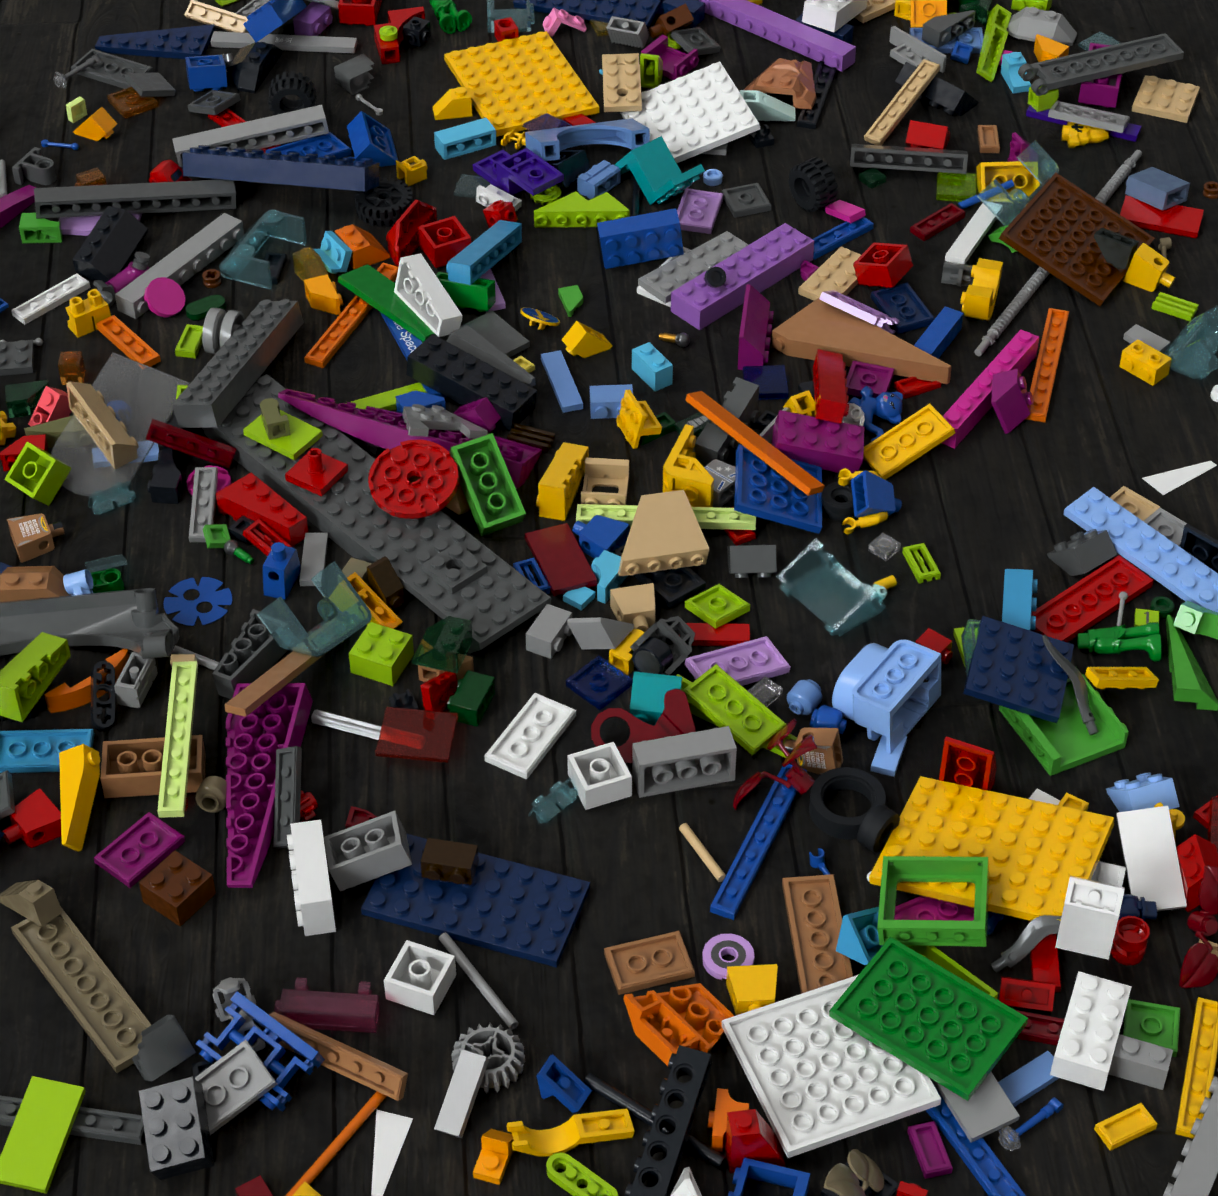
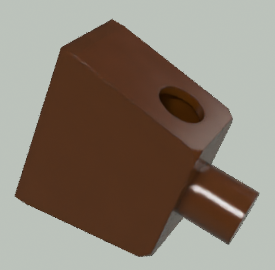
[649,3,694,38]

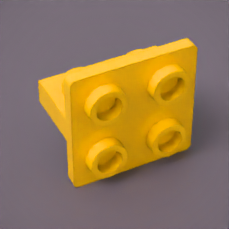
[616,389,662,449]

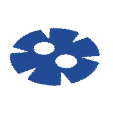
[163,577,232,626]

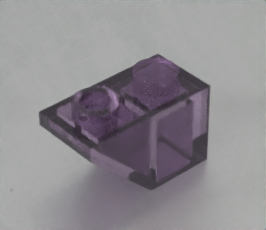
[522,113,570,132]

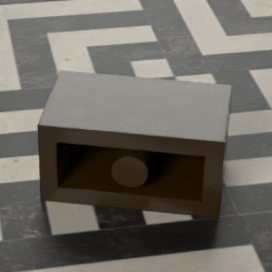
[420,838,479,885]

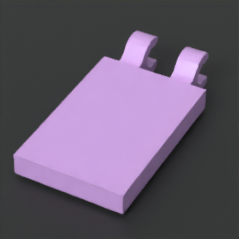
[820,290,900,334]

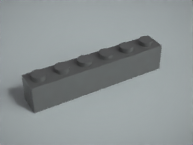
[850,144,968,174]

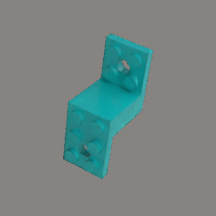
[615,136,705,205]

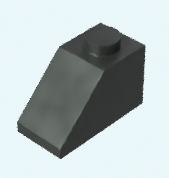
[1094,228,1139,269]

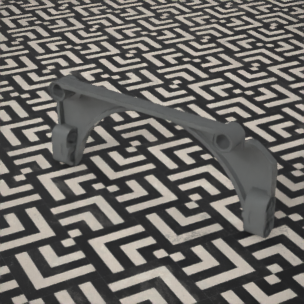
[0,588,180,659]

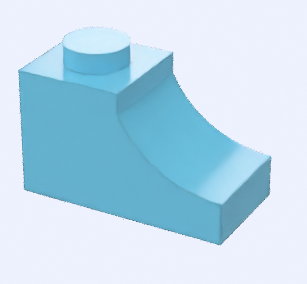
[1001,52,1031,94]
[591,550,628,604]

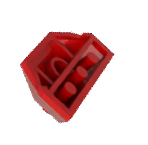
[386,199,437,267]

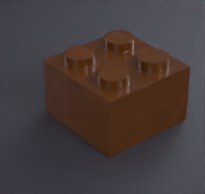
[139,851,216,927]

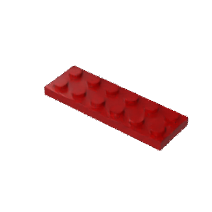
[1031,555,1153,643]

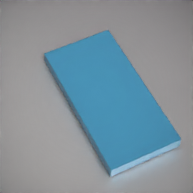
[0,729,94,773]

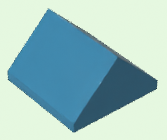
[836,907,883,965]

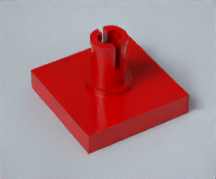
[285,448,348,497]

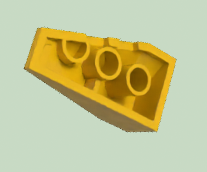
[59,744,100,852]

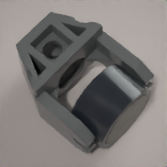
[630,616,695,675]

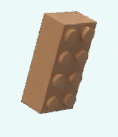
[100,735,206,798]

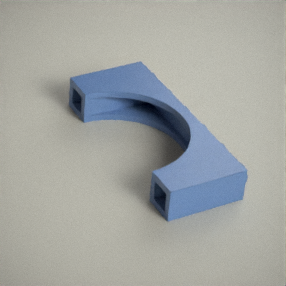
[525,118,650,161]

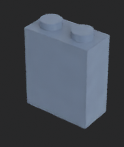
[1125,167,1190,210]

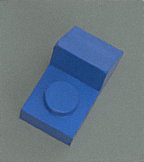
[537,1054,592,1113]

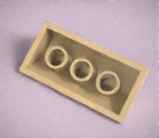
[66,381,139,469]

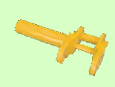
[501,129,526,150]

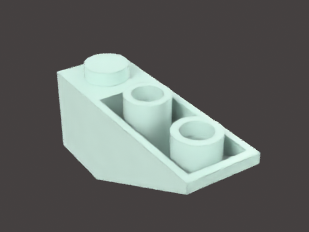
[740,90,796,122]

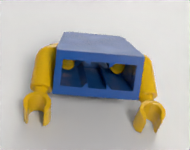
[838,468,902,534]

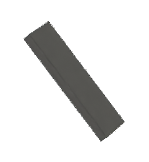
[273,746,302,849]

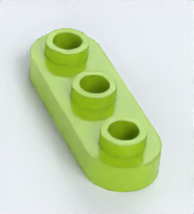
[546,1153,618,1196]

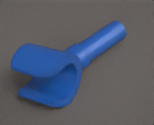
[809,848,830,875]

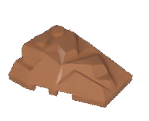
[744,58,816,109]

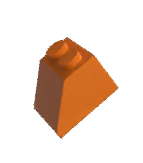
[335,224,390,270]

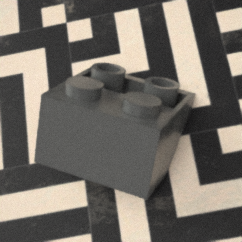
[1047,529,1117,576]

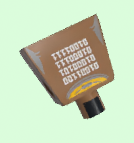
[7,513,65,563]
[784,728,843,775]

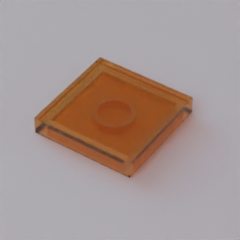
[107,87,158,119]

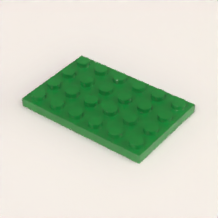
[829,937,1028,1101]

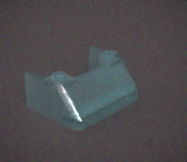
[977,141,1059,226]
[219,210,307,290]
[1163,306,1218,380]
[257,561,372,657]

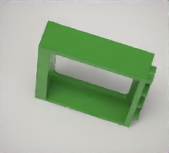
[877,856,989,947]

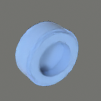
[703,169,723,186]

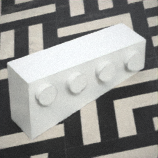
[394,253,463,337]

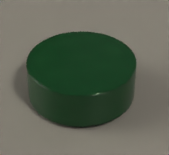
[1150,596,1174,619]

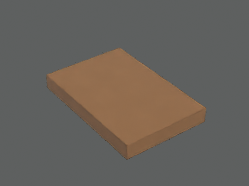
[604,931,695,995]

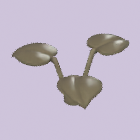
[824,1149,884,1196]

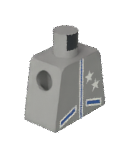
[703,459,735,507]

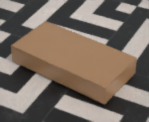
[977,125,1000,153]

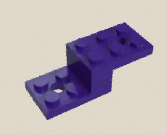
[473,148,564,196]

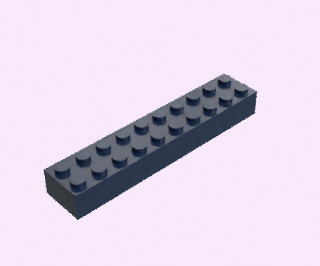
[183,145,379,192]

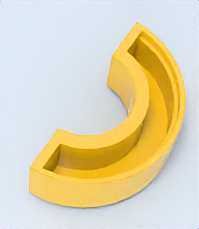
[960,258,1003,321]

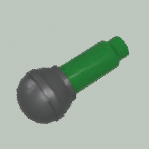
[224,540,254,564]

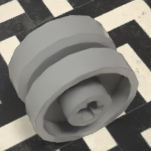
[202,308,245,354]

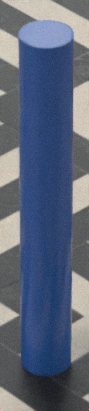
[958,179,1014,209]

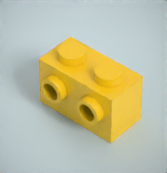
[1119,339,1172,386]

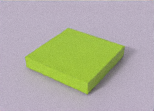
[685,584,750,629]

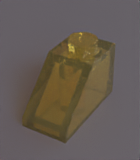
[293,246,332,282]

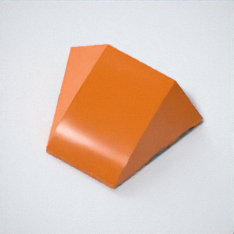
[623,983,734,1066]

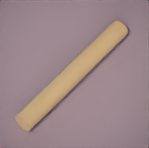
[679,823,726,882]

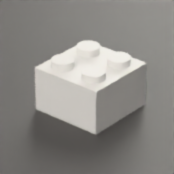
[567,742,632,810]
[384,940,456,1015]

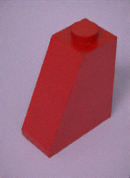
[725,1109,785,1173]

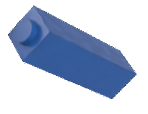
[914,306,964,359]

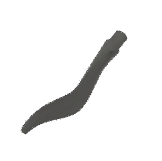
[1042,635,1099,735]
[991,915,1062,973]

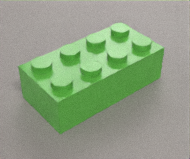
[450,433,526,536]

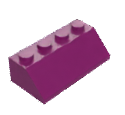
[738,284,774,372]

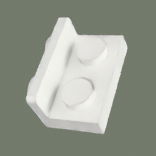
[476,184,522,211]

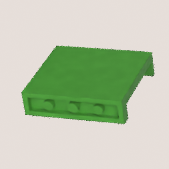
[999,672,1129,776]

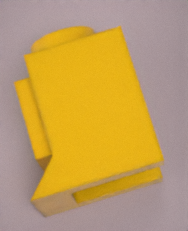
[396,156,428,187]

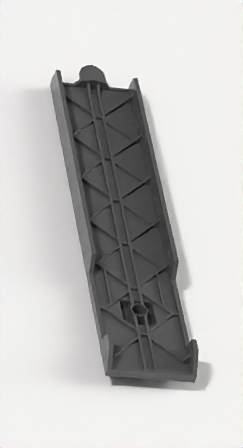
[202,374,551,653]

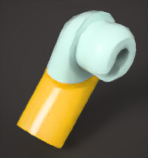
[871,575,897,601]

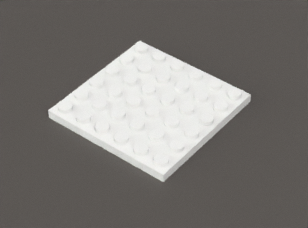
[620,62,760,163]
[722,975,941,1158]

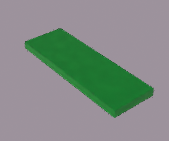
[338,264,438,342]

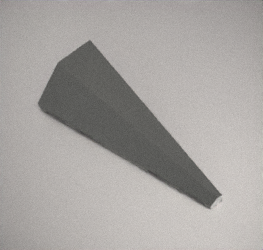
[447,325,536,387]

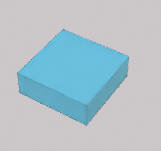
[563,587,595,611]

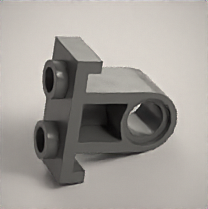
[12,147,57,185]

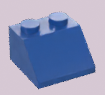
[185,55,227,91]

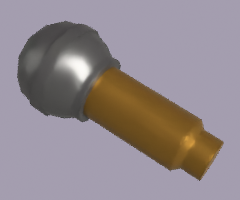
[659,333,690,347]

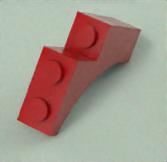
[373,6,425,64]

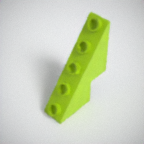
[534,191,630,228]

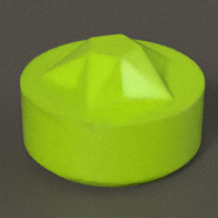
[379,26,398,41]

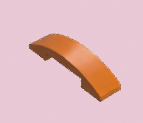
[44,648,129,713]

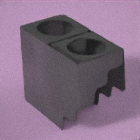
[334,54,374,95]
[132,1015,196,1082]

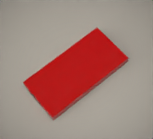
[1120,195,1204,238]

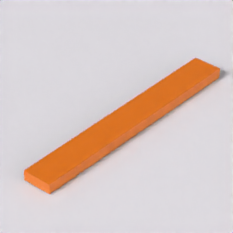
[304,263,398,368]
[1025,308,1069,423]
[685,391,825,496]

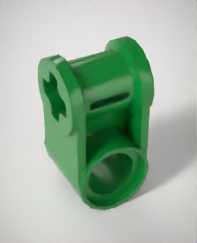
[91,568,125,593]

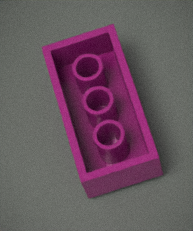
[1078,43,1122,108]
[772,410,864,473]

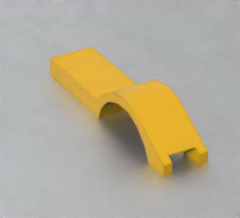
[506,1108,635,1157]

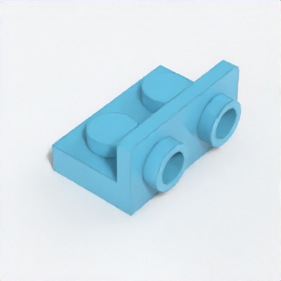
[310,231,352,274]

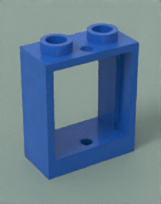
[728,1158,810,1196]

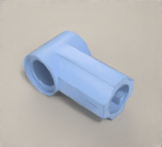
[63,569,94,595]

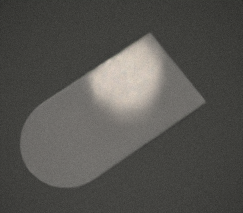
[51,353,189,497]

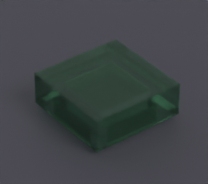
[859,168,886,189]

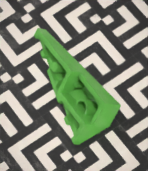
[1166,615,1218,711]

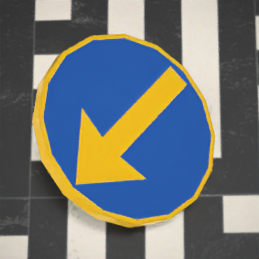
[520,307,560,330]

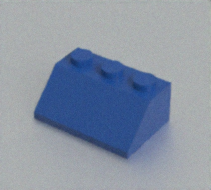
[347,111,399,167]

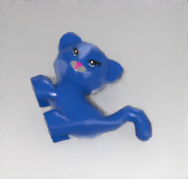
[849,386,903,443]

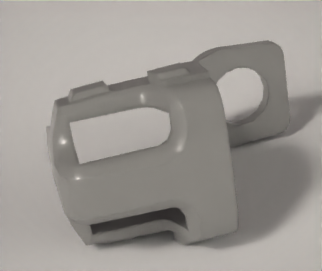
[213,977,266,1052]

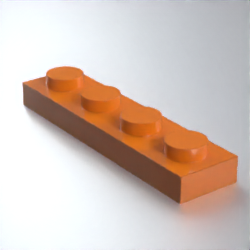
[96,315,161,370]

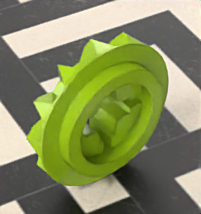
[530,185,561,205]

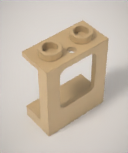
[581,457,629,505]

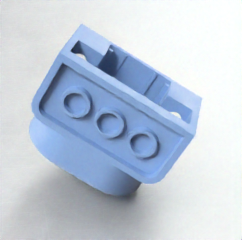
[832,639,941,754]

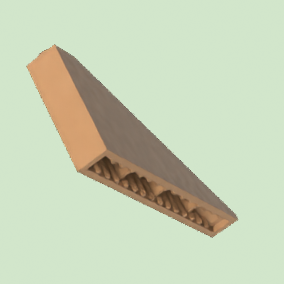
[772,297,951,384]

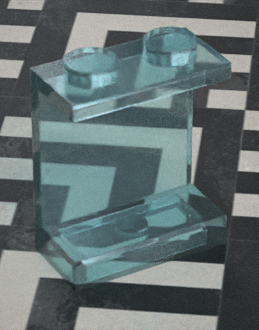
[487,0,534,33]

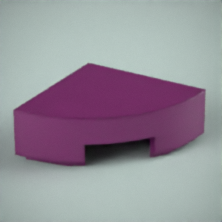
[800,260,819,281]

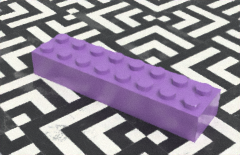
[671,223,814,330]

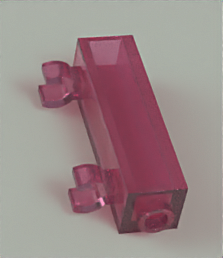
[275,977,380,1033]

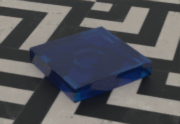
[742,365,789,399]
[566,655,633,710]

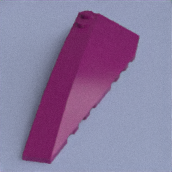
[226,683,313,888]

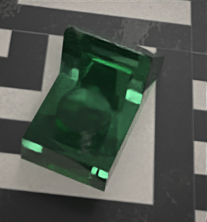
[959,0,992,26]

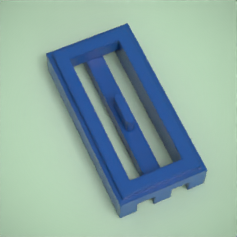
[513,558,550,594]

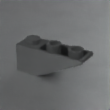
[922,10,975,48]

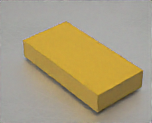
[1094,1103,1158,1151]

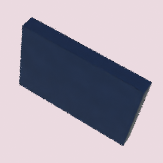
[871,283,935,334]

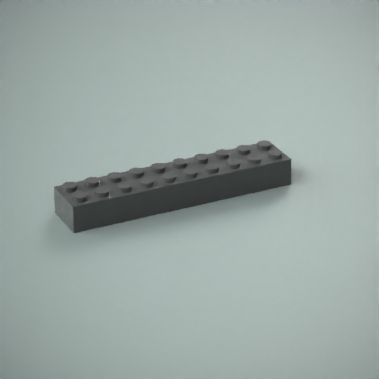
[172,299,304,428]

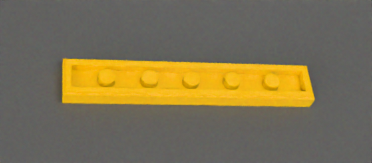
[1175,997,1218,1139]

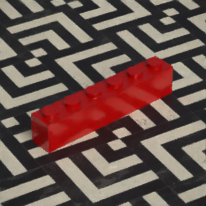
[813,349,849,424]

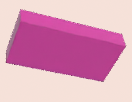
[825,200,866,223]

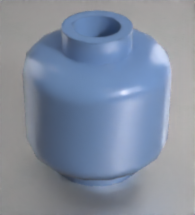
[787,679,822,715]

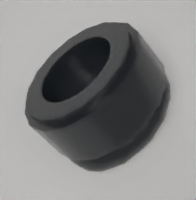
[704,267,726,288]

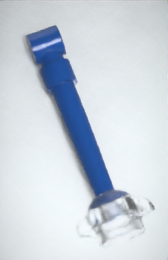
[999,1097,1064,1151]

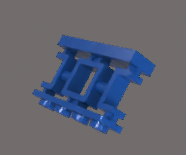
[196,991,325,1112]

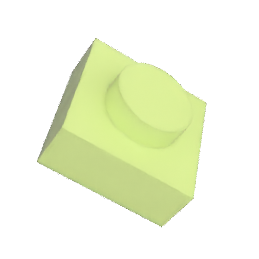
[66,96,87,123]

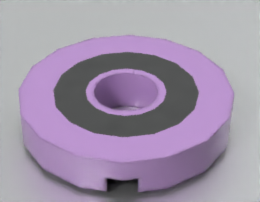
[702,934,755,980]

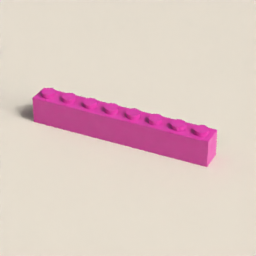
[942,330,1039,449]

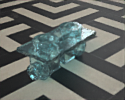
[88,480,136,515]
[528,778,578,823]

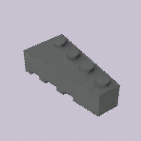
[694,377,760,464]

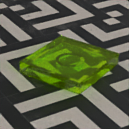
[936,172,977,202]

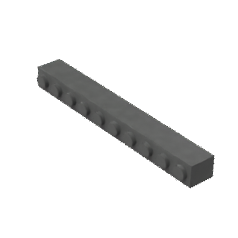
[34,179,236,219]

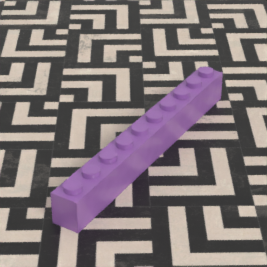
[699,0,856,72]

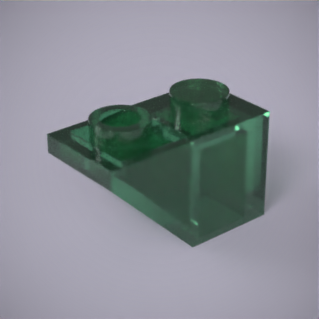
[5,380,50,418]

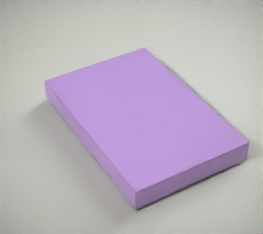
[677,188,723,234]

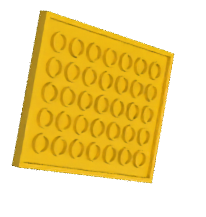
[444,31,599,137]
[869,776,1114,921]

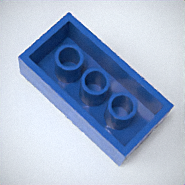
[243,0,307,42]
[597,208,684,269]

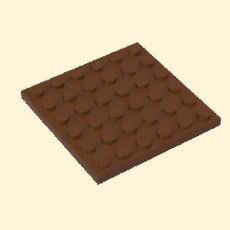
[999,173,1155,306]

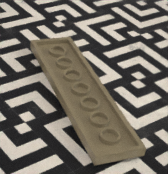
[11,906,151,1073]

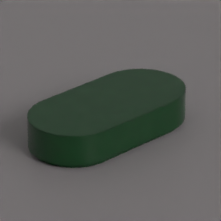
[186,295,226,320]

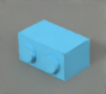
[632,342,673,392]

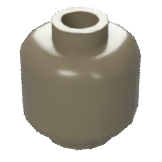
[196,776,226,813]

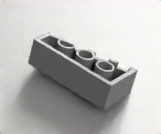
[212,609,295,699]

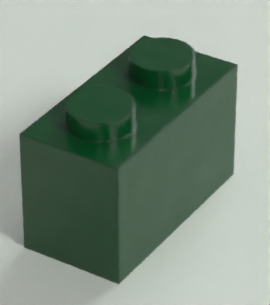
[447,670,495,727]

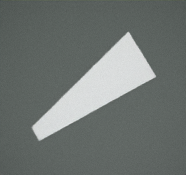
[371,1110,413,1196]

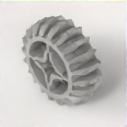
[451,1023,525,1094]

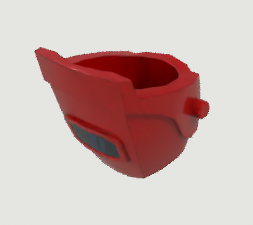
[149,160,192,183]

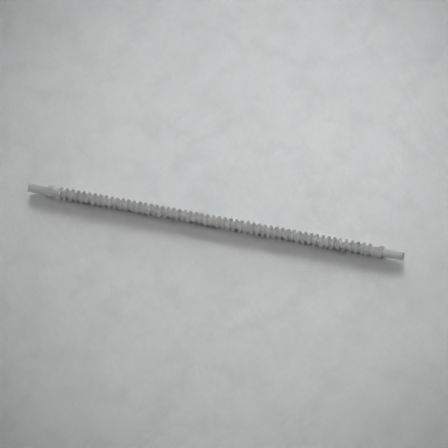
[974,150,1142,356]

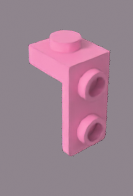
[543,8,587,37]

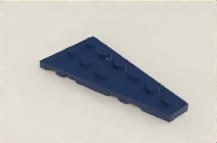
[95,24,215,59]

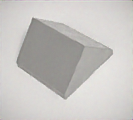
[567,617,634,649]

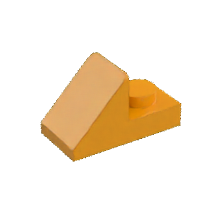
[473,1129,514,1185]

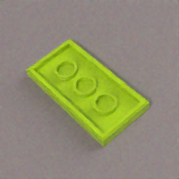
[683,664,786,755]
[0,1076,86,1194]

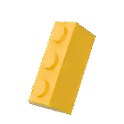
[976,161,1040,202]

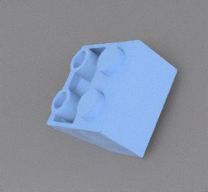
[1106,773,1180,812]

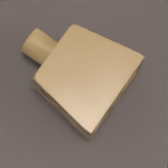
[610,583,655,632]

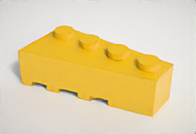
[536,442,589,521]

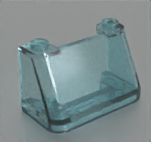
[776,538,886,636]

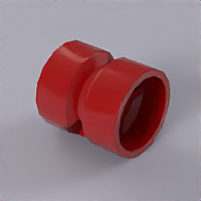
[1111,916,1150,965]

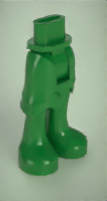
[429,0,472,34]
[1077,622,1161,661]

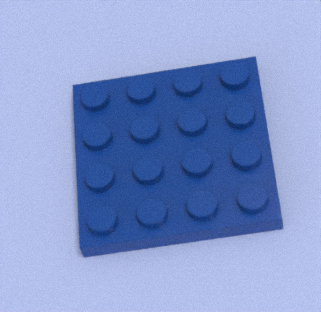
[734,444,822,534]

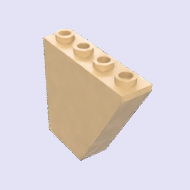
[618,490,709,577]

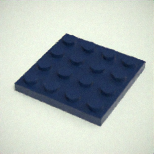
[963,616,1074,724]

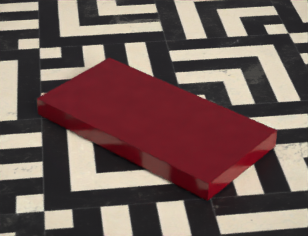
[525,523,597,596]

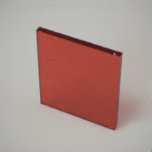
[375,707,458,763]

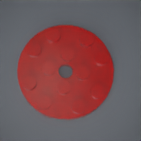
[368,440,459,519]

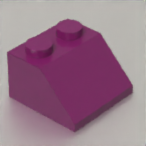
[991,368,1034,434]

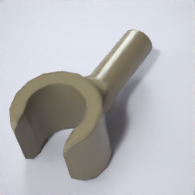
[1158,237,1172,259]

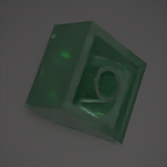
[412,616,472,673]

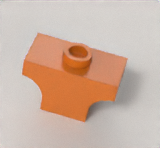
[708,1088,749,1152]

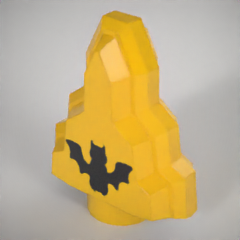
[1062,122,1109,148]

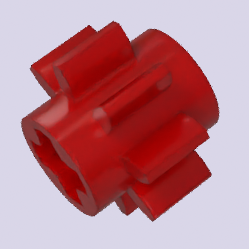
[300,790,318,822]

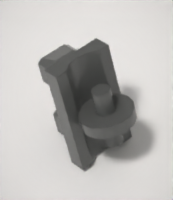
[941,262,974,287]

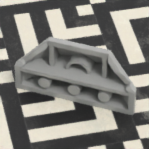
[1006,7,1077,46]

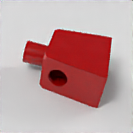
[2,788,62,848]

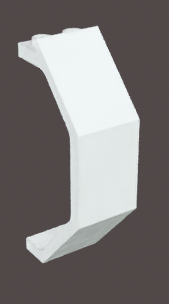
[1055,861,1126,960]

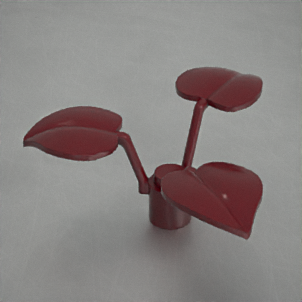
[733,718,817,810]
[1179,866,1218,988]

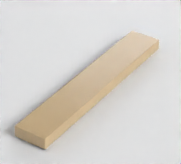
[864,59,940,146]

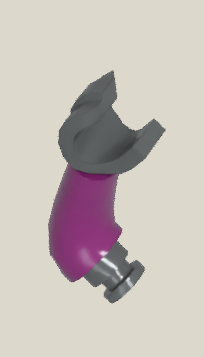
[93,252,150,307]

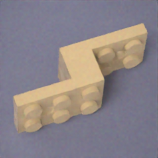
[602,53,642,112]

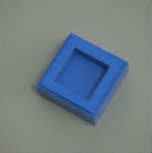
[950,41,974,64]

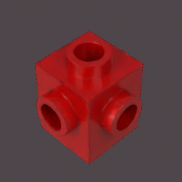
[483,200,518,228]

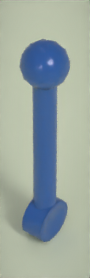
[41,140,79,150]

